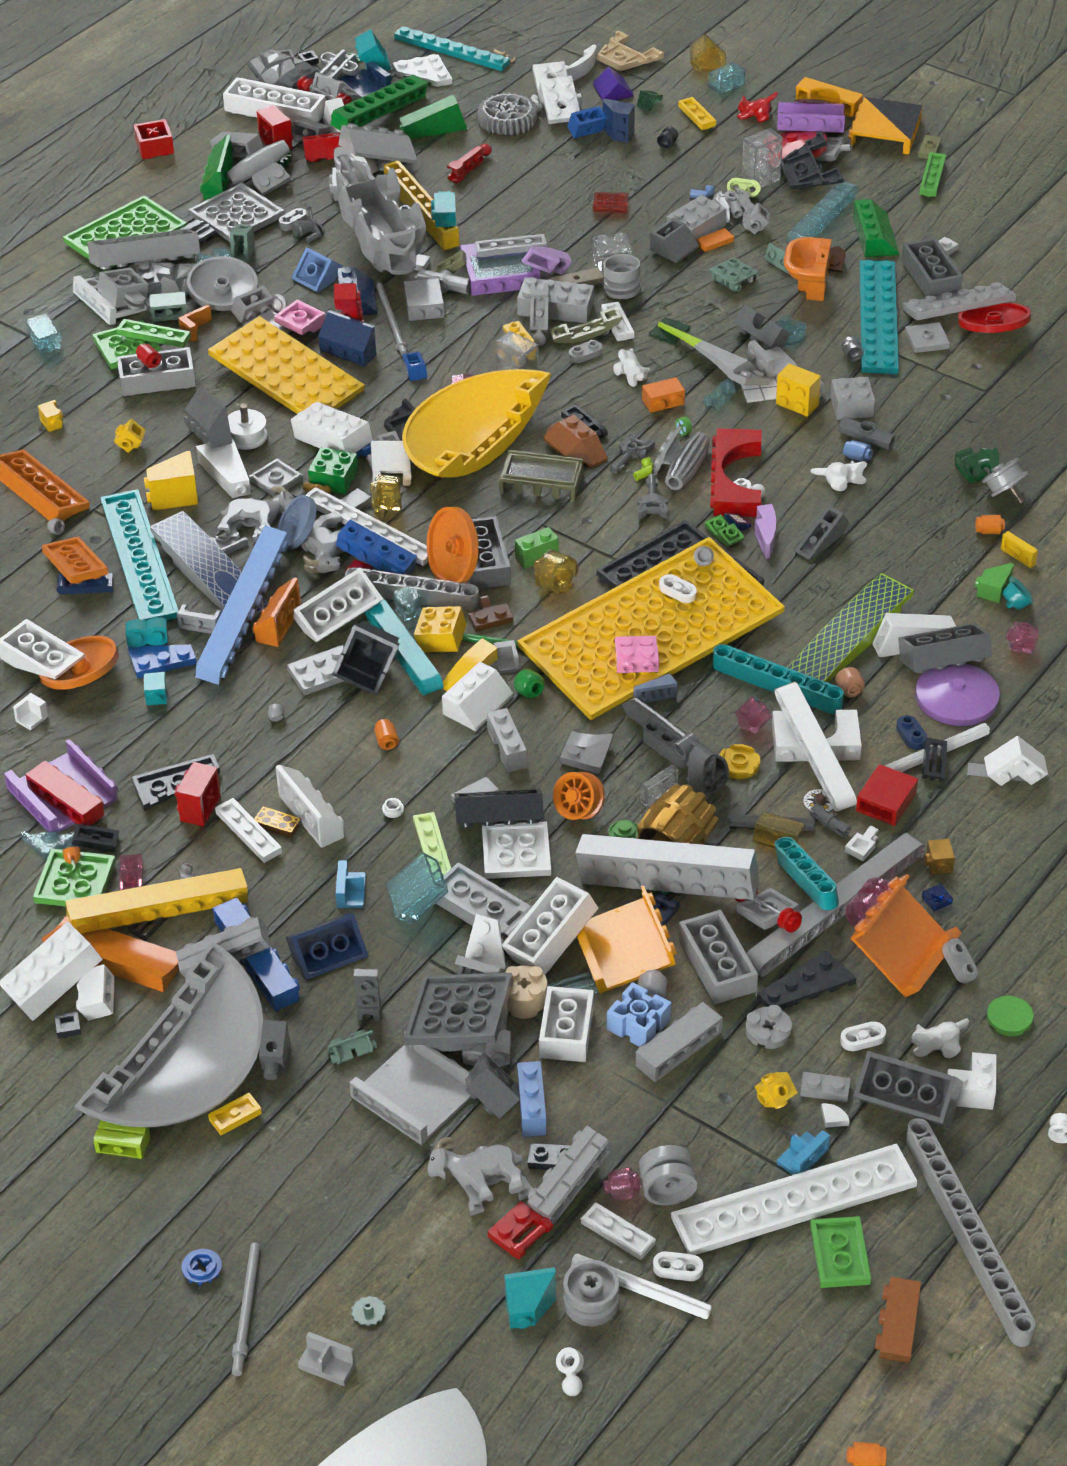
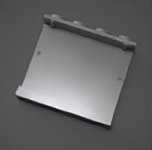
[349,1031,472,1145]

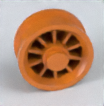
[553,772,605,820]

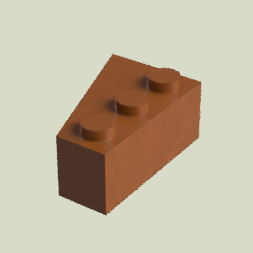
[875,1277,921,1363]

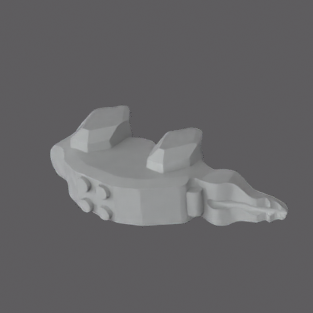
[334,147,426,275]

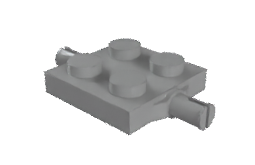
[815,137,852,162]

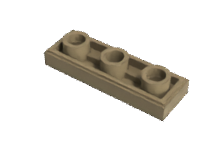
[549,267,604,285]

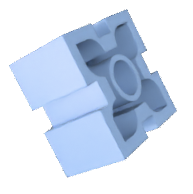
[607,982,671,1047]

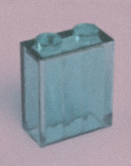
[386,852,449,924]

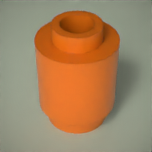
[975,515,1005,534]
[374,719,399,750]
[846,1442,886,1466]

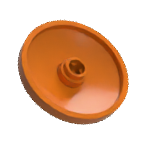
[426,507,478,583]
[39,636,119,690]

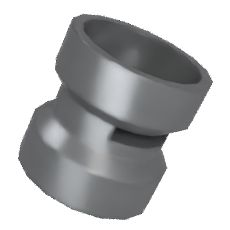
[841,336,864,362]

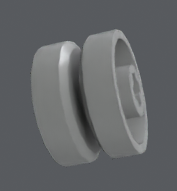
[639,1145,697,1205]
[563,1259,619,1327]

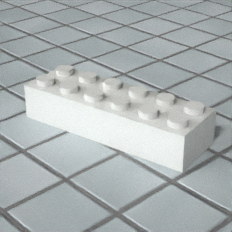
[223,77,326,126]

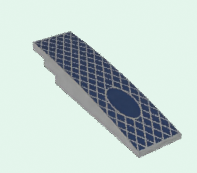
[150,511,268,621]

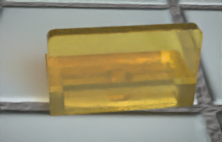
[752,812,804,849]

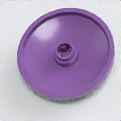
[916,664,1000,726]

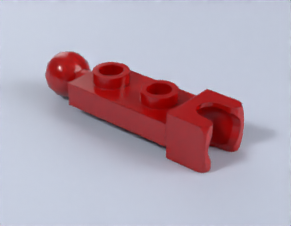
[447,143,492,183]

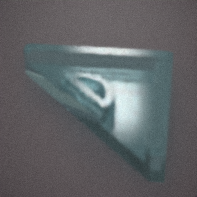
[21,831,74,860]

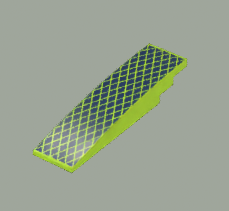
[787,573,914,683]

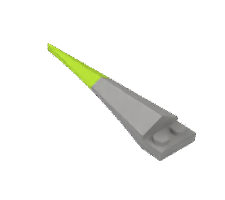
[658,322,770,386]

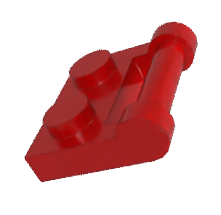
[487,1201,554,1259]

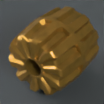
[636,784,719,845]

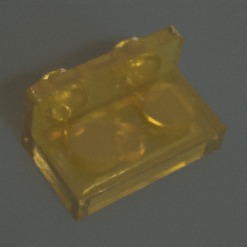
[370,474,402,515]

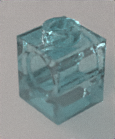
[394,585,421,621]

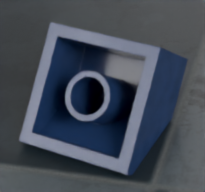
[603,99,635,143]

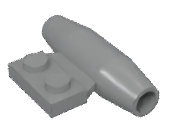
[226,140,291,196]

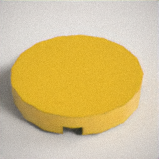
[719,744,760,779]

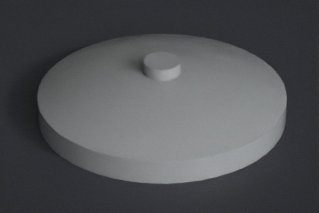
[187,256,258,311]

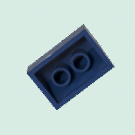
[338,267,377,315]
[318,310,377,367]
[286,914,368,980]

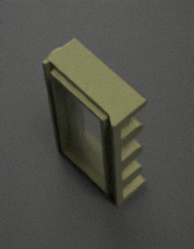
[499,450,583,502]

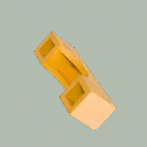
[795,77,863,117]

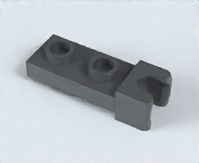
[354,969,381,1021]

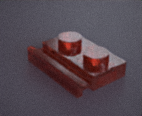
[593,192,628,213]

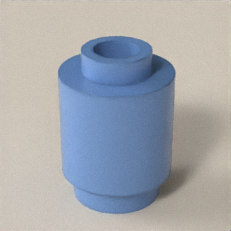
[843,440,873,462]

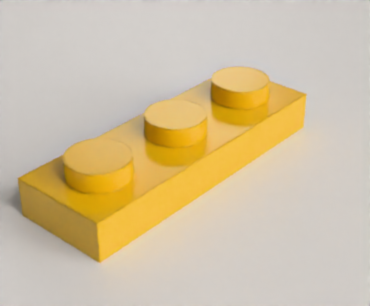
[678,97,716,130]

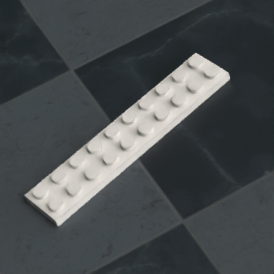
[671,1144,917,1255]

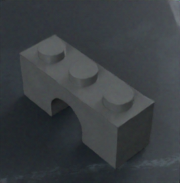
[733,304,791,349]

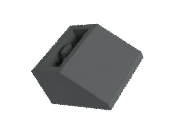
[650,218,699,263]

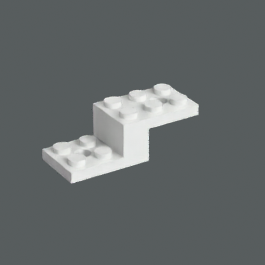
[532,61,580,124]

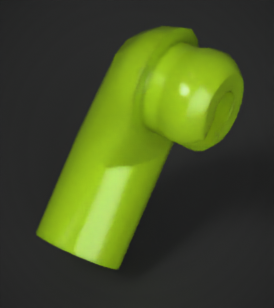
[633,457,654,481]

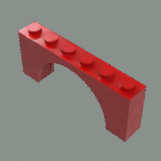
[710,428,762,517]

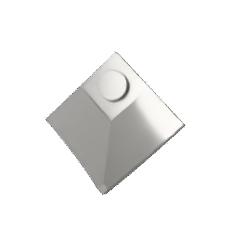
[559,731,613,774]

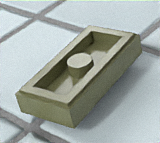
[918,135,942,159]
[435,250,466,274]

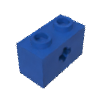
[567,106,607,138]

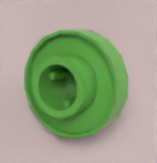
[609,820,638,839]

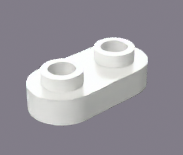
[659,574,697,603]
[840,1022,886,1051]
[653,1251,703,1281]

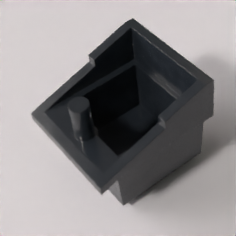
[332,621,400,696]

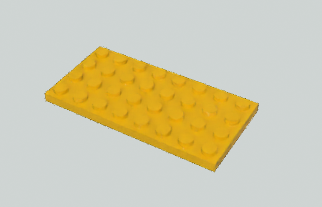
[208,316,365,414]

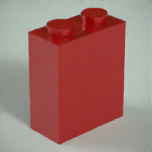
[856,764,918,826]

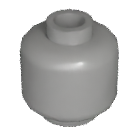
[638,970,668,999]

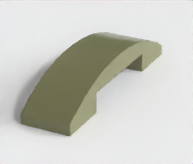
[549,306,622,343]

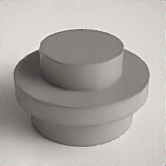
[694,546,714,566]

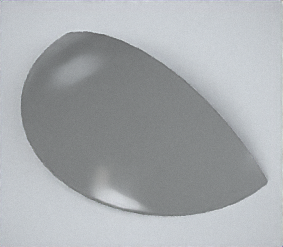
[74,941,263,1127]

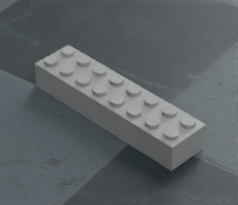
[576,834,759,900]

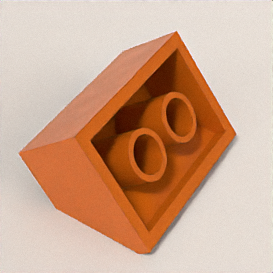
[253,578,301,647]

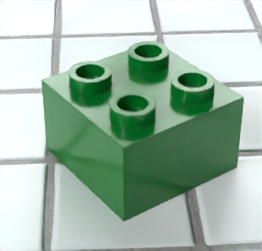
[308,447,358,495]

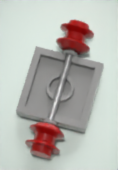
[297,72,352,105]
[734,888,802,933]

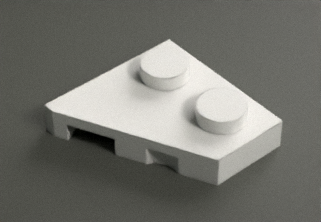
[465,914,508,970]

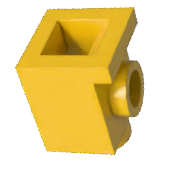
[38,400,63,432]

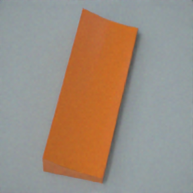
[0,449,90,521]
[42,915,179,992]

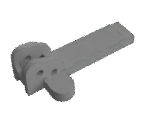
[313,49,359,80]

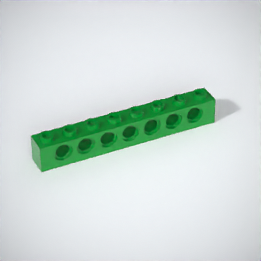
[330,74,429,131]

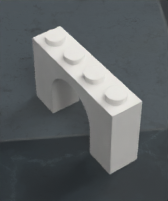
[772,710,862,762]

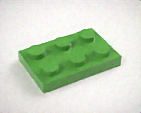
[810,1216,871,1288]

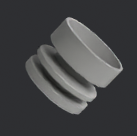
[603,254,641,299]

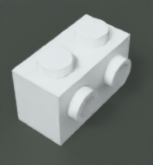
[76,964,114,1021]

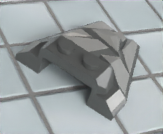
[248,49,321,89]
[132,262,196,312]

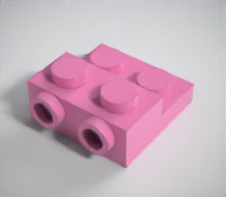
[274,299,325,335]
[615,636,659,673]

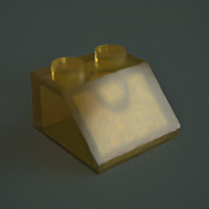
[690,33,726,72]

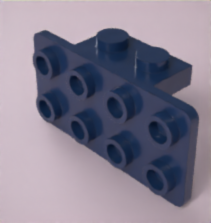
[339,61,392,98]

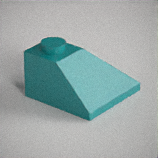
[504,1267,556,1329]

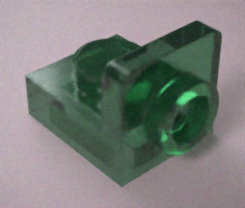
[637,90,663,111]

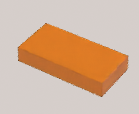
[696,228,734,252]

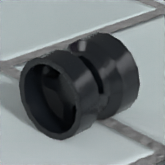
[657,126,678,149]

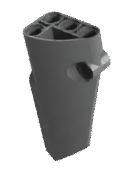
[622,698,729,799]

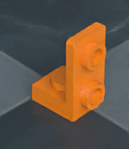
[178,305,212,342]

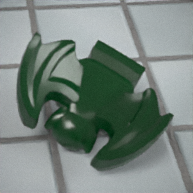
[954,447,999,484]

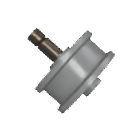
[982,457,1028,505]

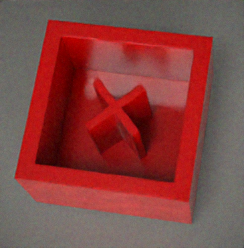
[256,105,293,149]
[133,119,174,159]
[175,762,221,827]

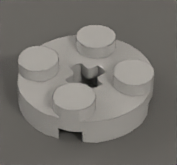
[745,1005,792,1049]

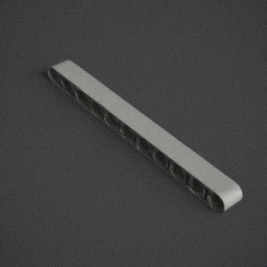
[746,833,925,977]
[906,1118,1035,1347]

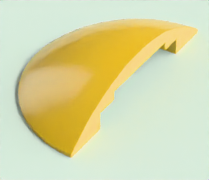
[402,369,551,477]

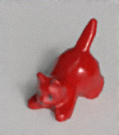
[737,92,778,123]

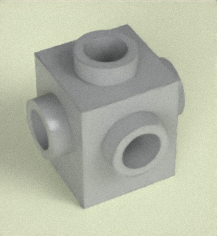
[743,203,770,234]

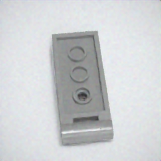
[429,863,533,941]

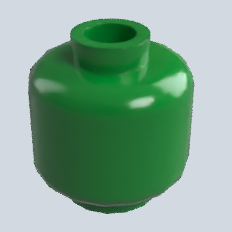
[514,669,544,699]

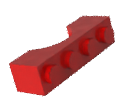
[334,283,364,322]

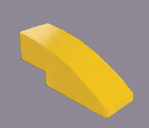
[443,638,498,691]

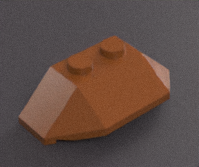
[544,415,608,468]

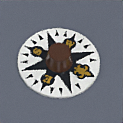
[803,789,833,812]

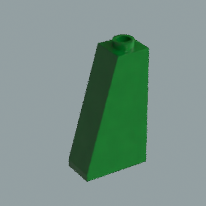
[399,95,467,139]

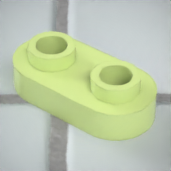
[727,178,761,198]

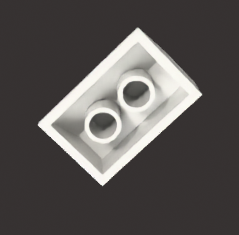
[442,662,513,731]

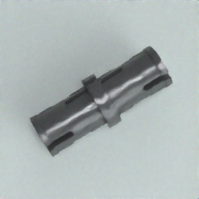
[809,803,851,838]

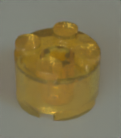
[533,549,578,595]

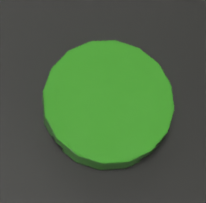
[986,996,1034,1037]

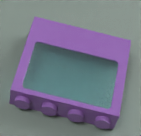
[460,244,541,296]

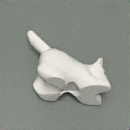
[613,348,650,387]
[811,461,867,491]
[911,1019,969,1058]

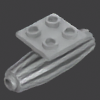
[653,426,710,491]

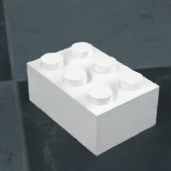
[539,986,594,1062]

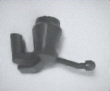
[291,205,325,244]

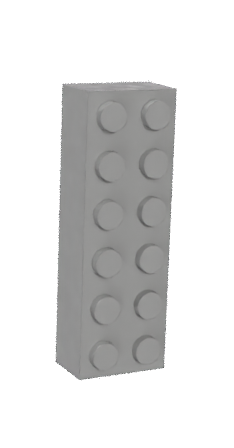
[87,229,200,269]

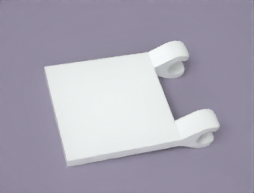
[371,441,411,486]

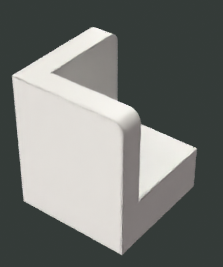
[13,693,48,730]

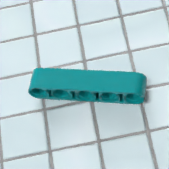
[775,837,839,910]

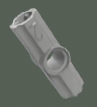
[416,269,471,294]

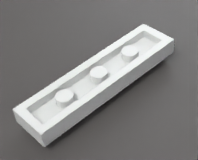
[215,798,282,863]

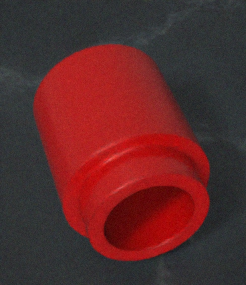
[136,344,162,368]

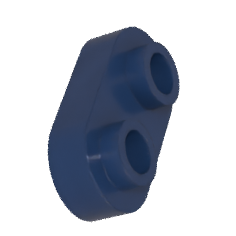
[896,715,927,750]

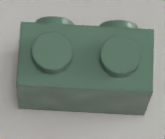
[149,291,187,322]

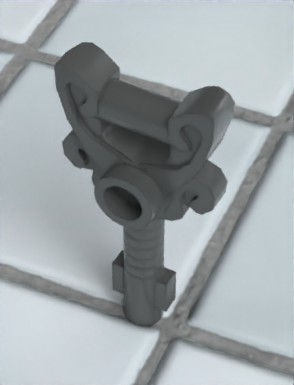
[610,432,655,475]
[637,474,668,518]

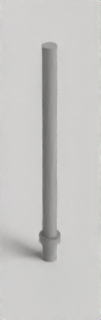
[376,283,408,356]

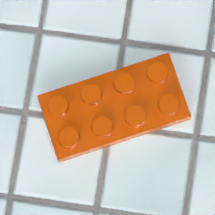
[42,536,108,584]

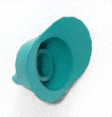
[1003,576,1033,610]

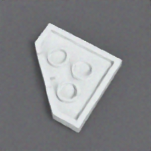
[393,54,452,87]

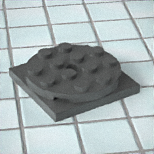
[404,973,514,1052]

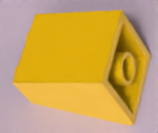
[144,451,198,511]

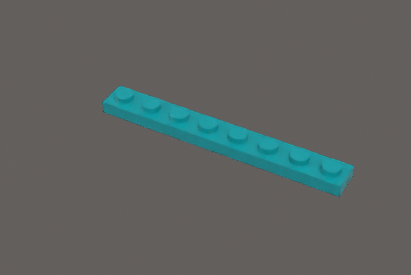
[394,26,510,71]

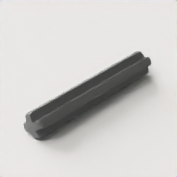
[729,814,815,831]

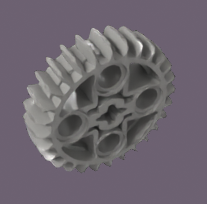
[478,92,538,136]

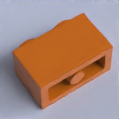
[642,377,685,413]

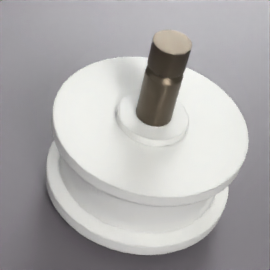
[228,403,267,450]

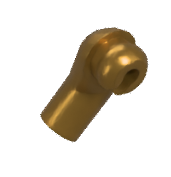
[303,482,332,494]

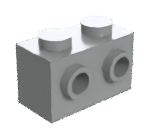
[231,285,274,323]

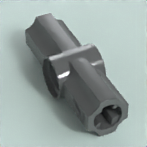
[838,417,896,450]

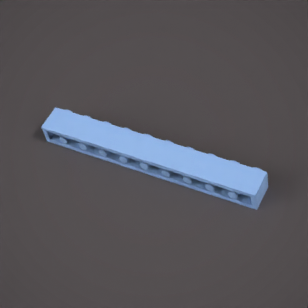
[195,525,289,685]

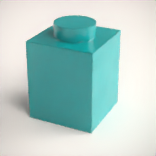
[144,672,167,705]

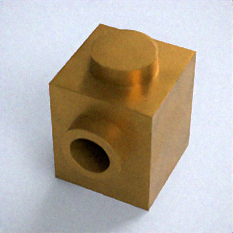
[924,839,955,875]

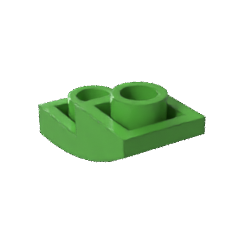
[704,515,745,547]

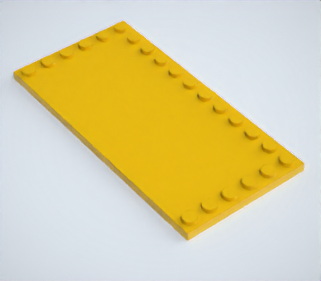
[517,537,785,720]

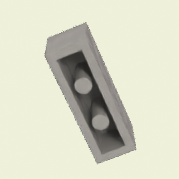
[210,132,263,158]

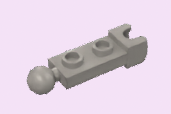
[530,283,550,347]

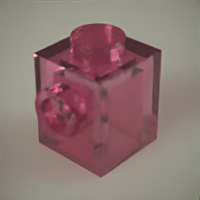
[734,696,773,733]

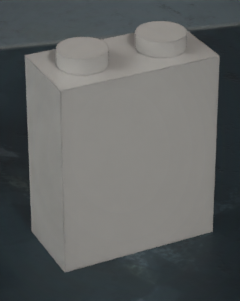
[404,278,444,321]

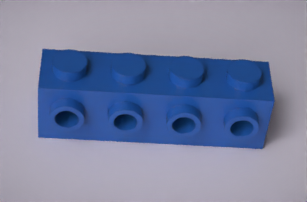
[336,519,417,575]

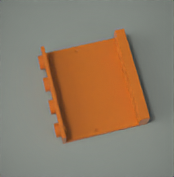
[850,874,962,998]

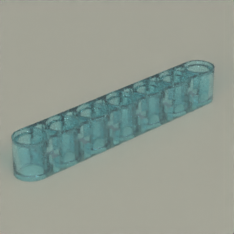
[786,181,858,245]

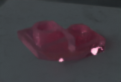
[119,854,143,891]

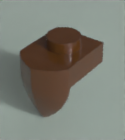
[828,246,846,272]

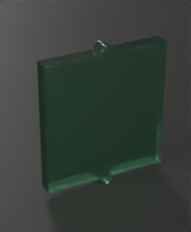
[649,317,691,345]

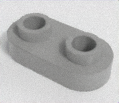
[569,340,602,363]
[942,939,978,984]

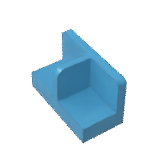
[336,861,366,908]
[777,1130,830,1175]

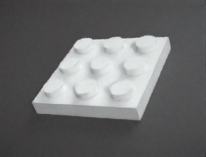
[482,821,551,879]

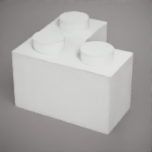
[984,735,1048,786]
[947,1052,996,1110]

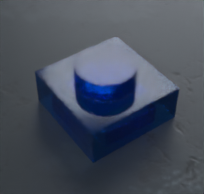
[922,883,953,911]

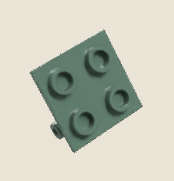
[709,257,758,292]

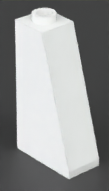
[196,438,251,498]
[872,613,956,657]

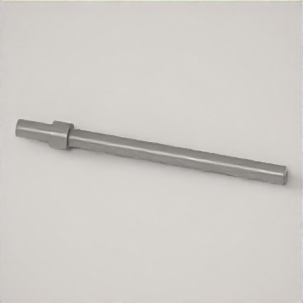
[232,1243,260,1376]

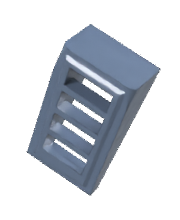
[633,674,677,703]

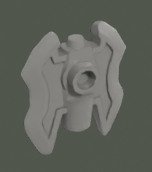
[712,188,754,223]

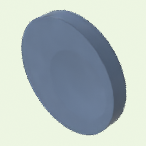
[277,495,317,550]

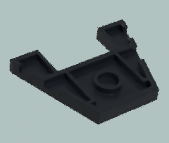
[779,130,844,190]

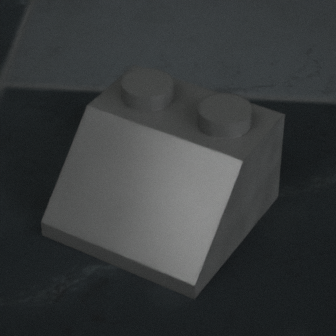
[465,1052,520,1119]

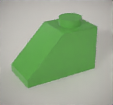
[975,563,1014,603]

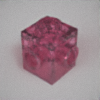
[1005,621,1038,655]

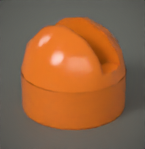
[62,847,81,864]

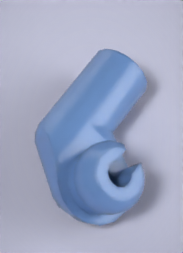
[690,185,715,198]

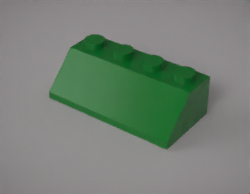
[200,134,233,200]
[853,199,899,257]

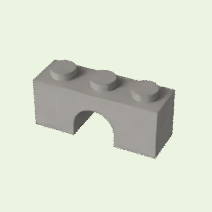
[487,708,527,773]

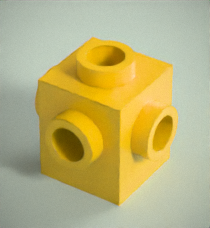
[114,419,146,453]
[754,1072,798,1109]

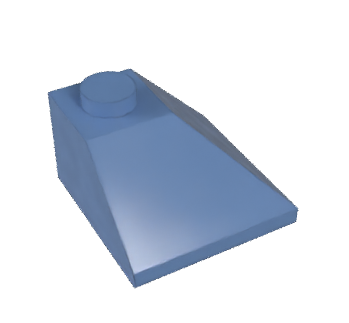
[291,247,343,292]

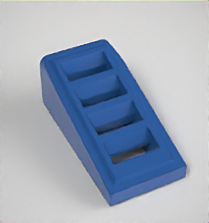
[402,352,427,381]

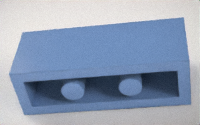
[517,1061,546,1137]

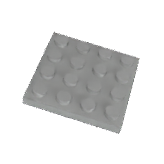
[188,183,285,242]

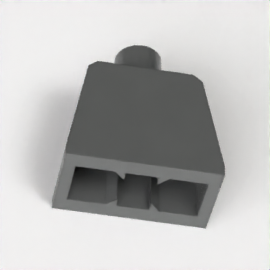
[259,1020,291,1080]

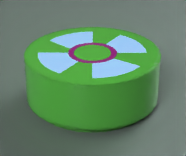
[676,416,692,436]

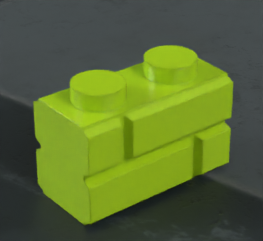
[94,1120,150,1159]

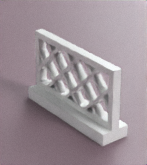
[73,275,147,325]

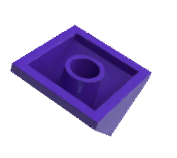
[593,66,634,102]

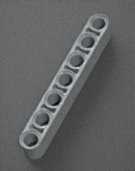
[345,568,479,611]

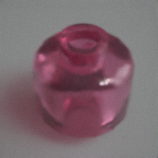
[604,1167,641,1201]

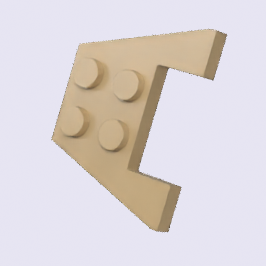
[597,30,664,71]

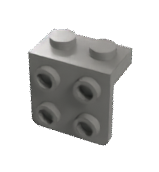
[747,340,797,378]

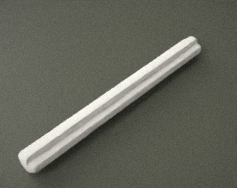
[885,723,990,772]
[571,1254,712,1319]

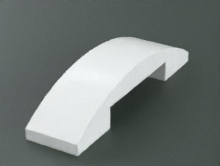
[554,44,596,81]

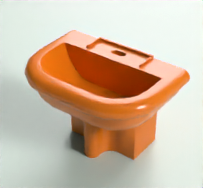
[784,237,832,301]

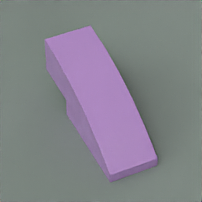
[522,247,572,275]
[754,504,776,559]

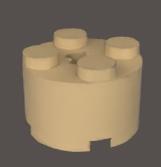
[506,965,547,1019]

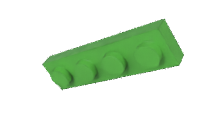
[919,152,946,197]
[117,319,191,348]

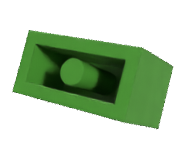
[515,527,559,569]

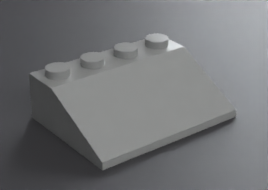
[339,123,418,164]

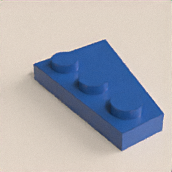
[127,645,197,678]

